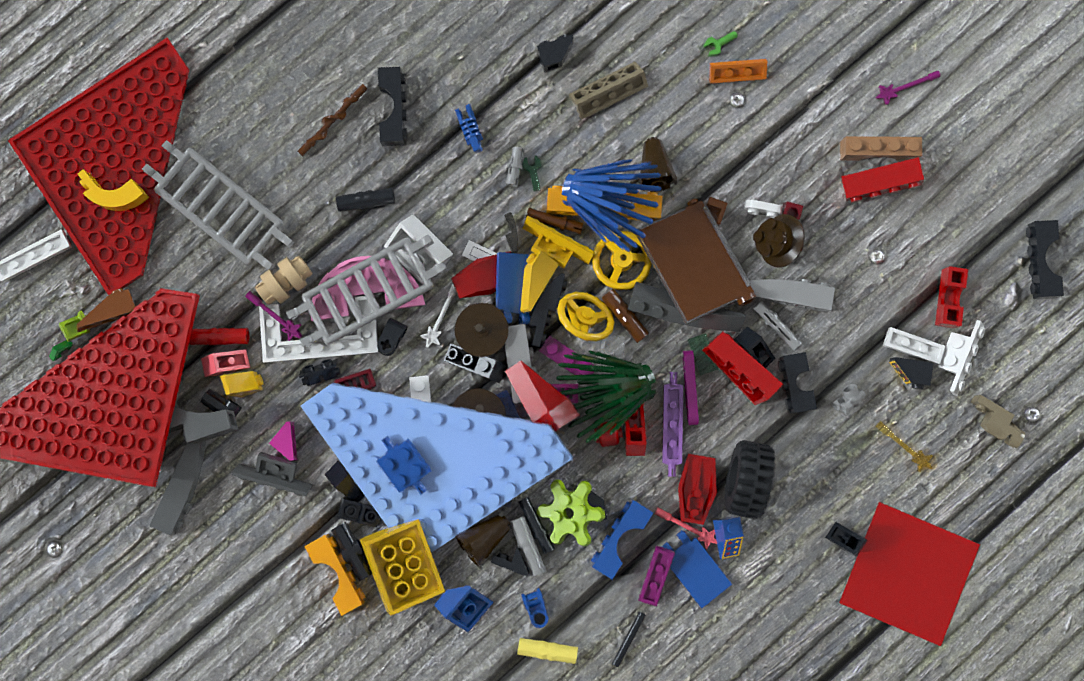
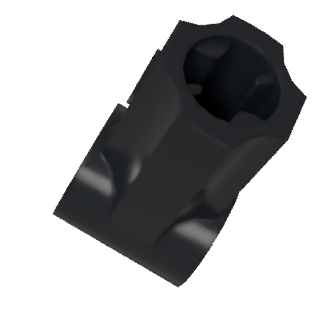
[200,389,242,418]

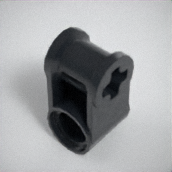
[377,318,408,356]

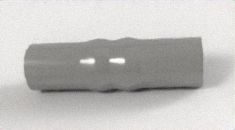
[510,516,546,577]

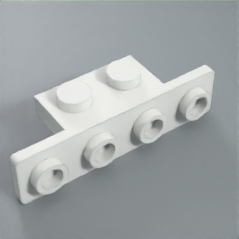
[938,320,985,396]

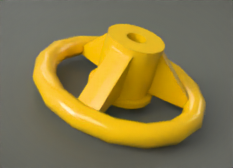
[592,231,652,290]
[557,292,614,341]

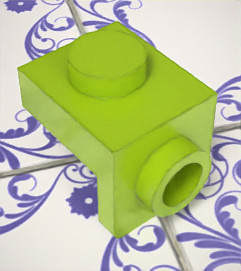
[59,311,90,342]

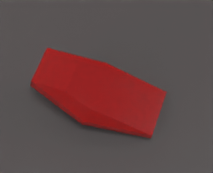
[451,251,511,299]
[678,454,717,525]

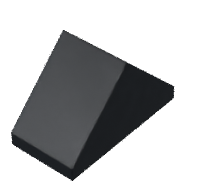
[325,461,362,501]
[825,522,867,557]

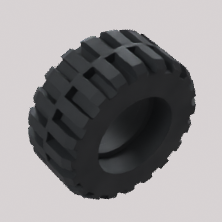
[724,440,775,519]

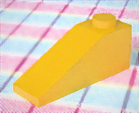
[520,251,559,313]
[220,371,264,398]

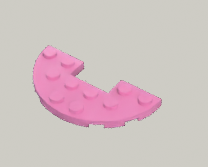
[310,256,425,322]

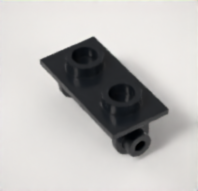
[299,359,341,386]

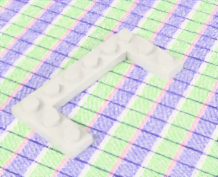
[259,296,379,363]

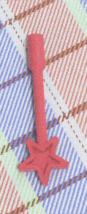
[654,507,717,549]

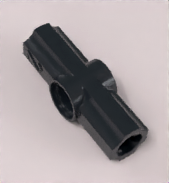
[331,522,372,581]

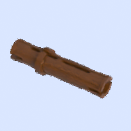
[526,207,584,234]

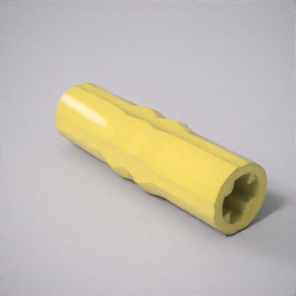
[517,638,578,664]

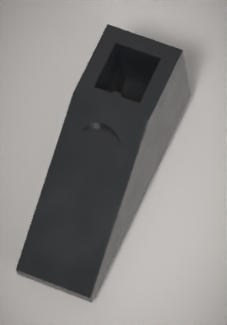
[443,343,507,384]

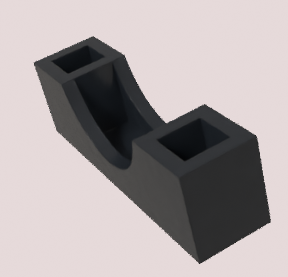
[378,67,408,146]
[1026,220,1064,299]

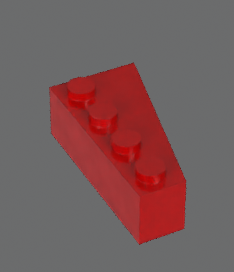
[841,157,924,203]
[702,331,783,405]

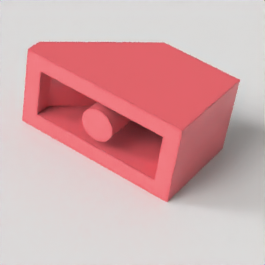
[201,349,250,377]

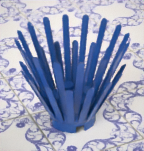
[562,159,661,252]

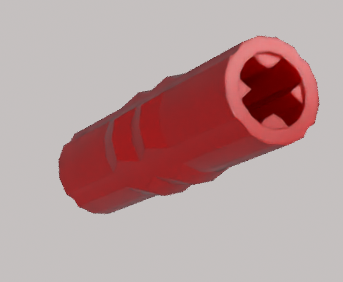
[189,328,250,345]

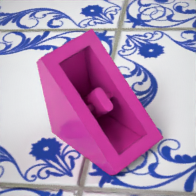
[269,421,298,461]

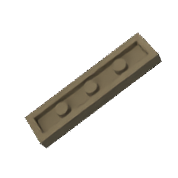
[569,62,648,119]

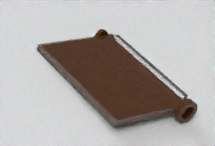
[636,198,757,325]

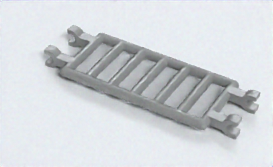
[142,140,295,271]
[286,235,448,347]

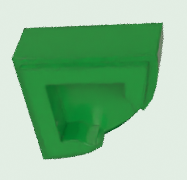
[49,340,73,361]

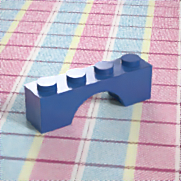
[591,500,653,579]

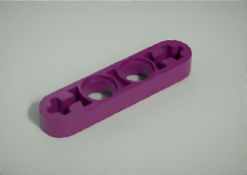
[682,350,699,426]

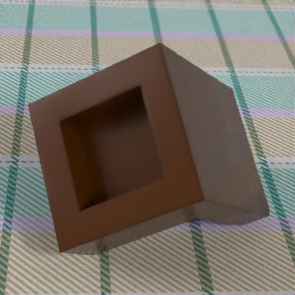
[704,197,728,228]

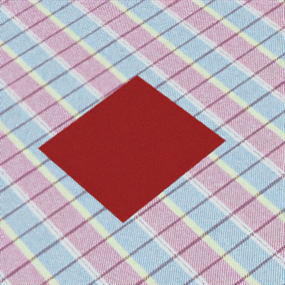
[839,502,980,646]

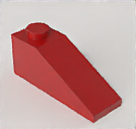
[624,404,647,456]

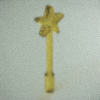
[875,421,933,472]

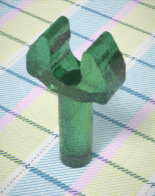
[523,155,542,192]

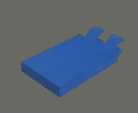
[496,252,534,325]
[661,530,732,608]

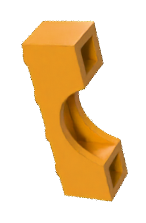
[304,534,365,616]

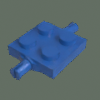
[376,436,432,495]

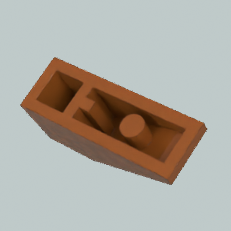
[76,288,135,332]

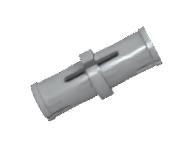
[506,147,524,187]

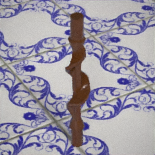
[297,84,368,156]

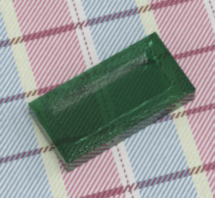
[687,333,718,376]

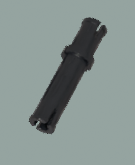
[518,496,555,554]

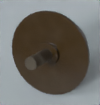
[455,303,509,357]
[452,389,506,417]

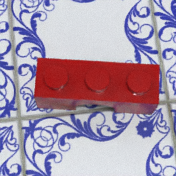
[935,266,968,328]

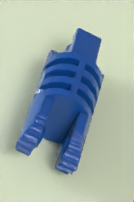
[455,104,483,153]

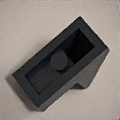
[490,546,529,577]

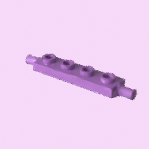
[662,372,683,477]

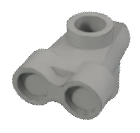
[832,384,866,414]

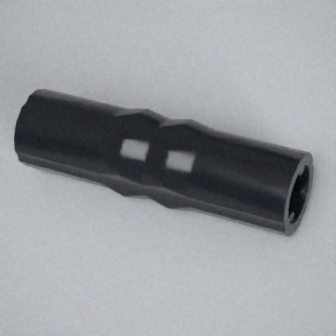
[336,188,395,212]

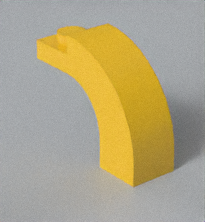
[78,169,149,211]

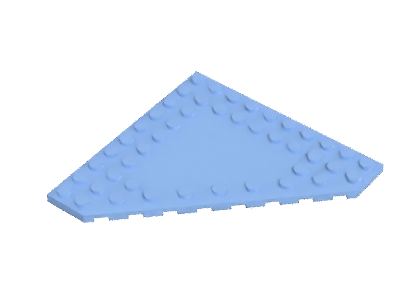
[301,383,573,553]

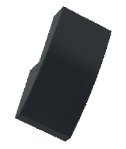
[337,498,380,528]

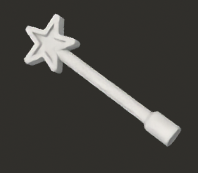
[420,284,457,348]

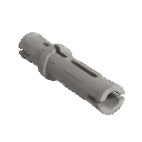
[754,301,802,351]

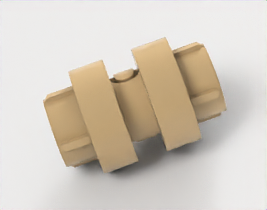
[255,256,313,305]

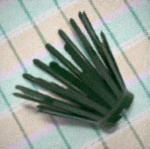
[556,351,656,443]

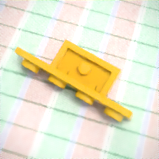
[522,216,595,269]

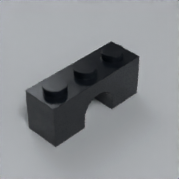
[778,352,817,414]

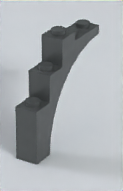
[169,405,238,444]

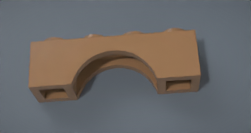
[840,136,922,161]

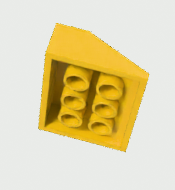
[360,519,445,616]

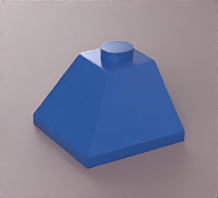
[434,585,494,632]

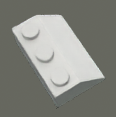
[384,214,453,285]

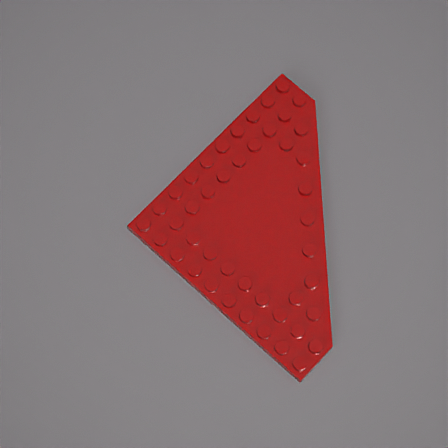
[8,38,189,295]
[0,288,200,487]

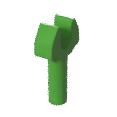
[703,31,738,57]

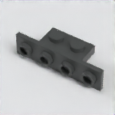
[232,452,313,496]

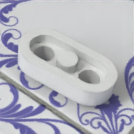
[744,200,783,218]

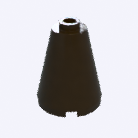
[639,137,677,192]
[455,515,510,567]

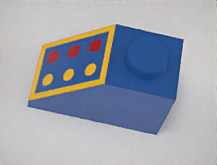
[713,517,744,559]

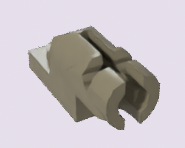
[971,395,1025,448]

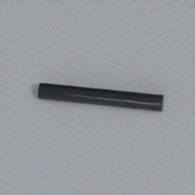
[612,611,646,668]

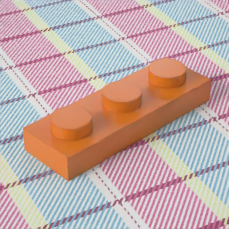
[709,59,768,83]

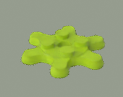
[537,479,605,547]

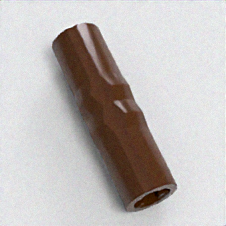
[601,289,649,343]

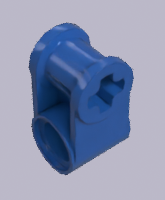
[521,588,549,628]

